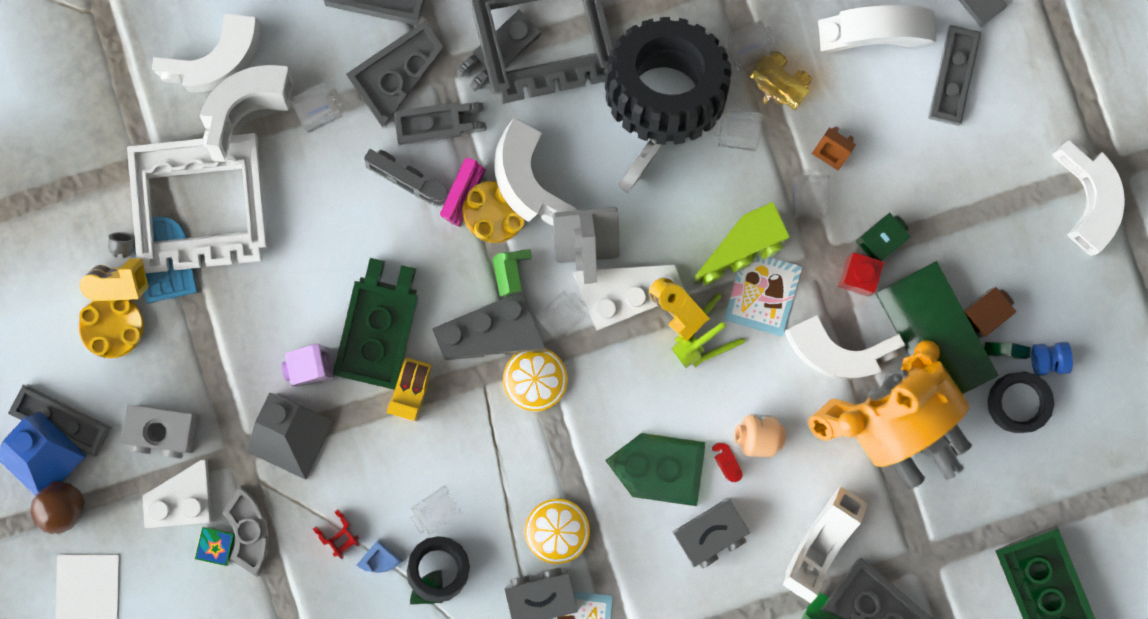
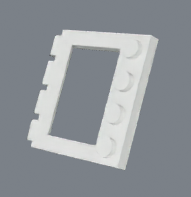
[127,133,268,273]

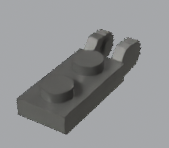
[456,10,541,91]
[393,102,487,145]
[364,149,448,207]

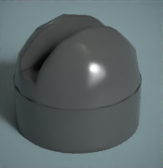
[108,232,135,258]

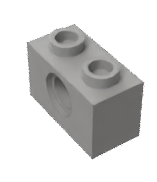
[121,405,199,459]

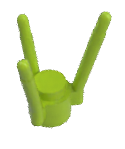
[671,293,745,368]

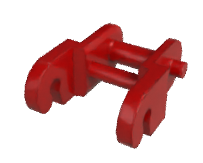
[712,443,743,482]
[313,509,360,559]

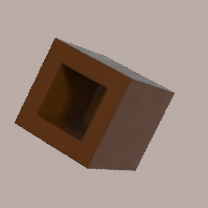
[964,287,1017,338]

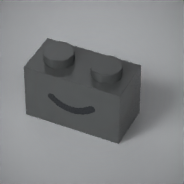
[672,498,750,569]
[505,567,578,619]

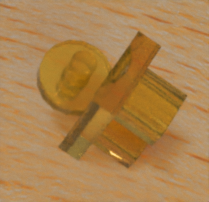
[750,51,812,111]

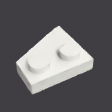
[142,460,212,528]

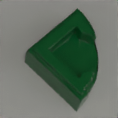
[984,342,1031,360]
[410,569,443,605]

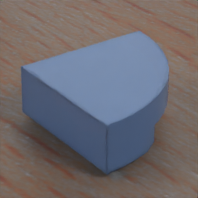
[357,540,403,573]

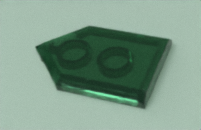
[605,433,705,506]

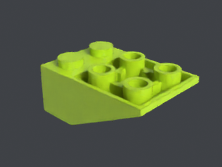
[693,202,790,286]

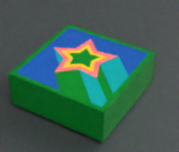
[195,527,235,566]

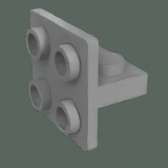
[553,207,620,284]

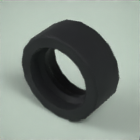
[987,371,1055,433]
[406,536,470,603]

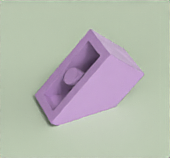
[282,344,334,387]

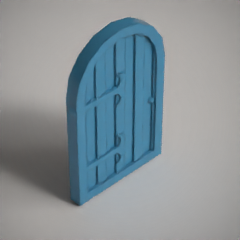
[135,217,198,304]

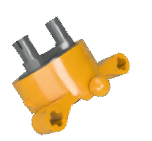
[808,340,972,490]

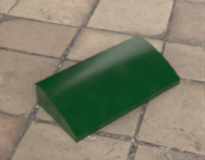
[875,261,999,394]
[995,525,1095,619]

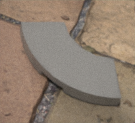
[619,138,667,194]
[222,486,270,577]

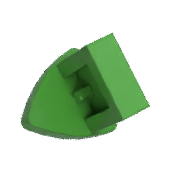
[493,249,532,297]

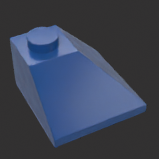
[0,411,87,496]

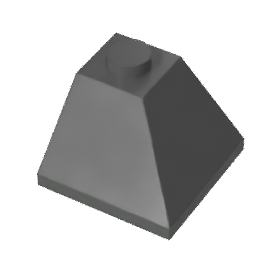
[247,392,334,480]

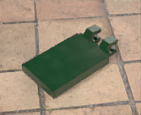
[333,258,419,390]

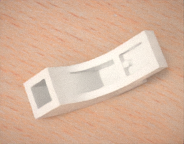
[818,5,937,53]
[152,14,262,93]
[200,65,294,162]
[494,117,576,225]
[1052,140,1125,256]
[784,315,905,379]
[783,486,868,603]

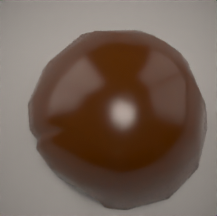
[30,481,85,534]

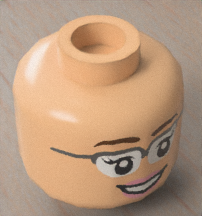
[734,414,785,458]

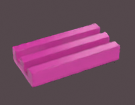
[440,157,486,227]

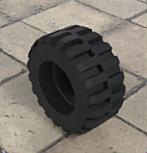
[605,17,732,145]

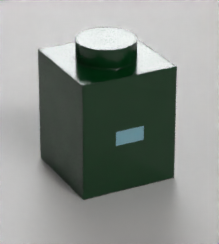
[855,212,911,261]

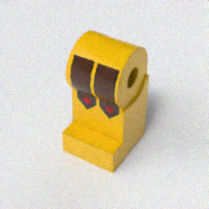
[80,258,149,301]
[649,277,710,341]
[386,357,432,422]

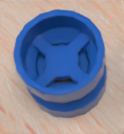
[1031,342,1073,376]

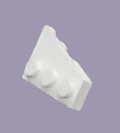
[573,265,685,331]

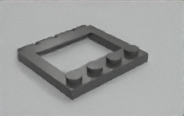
[470,0,613,104]

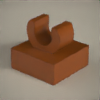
[812,126,856,171]

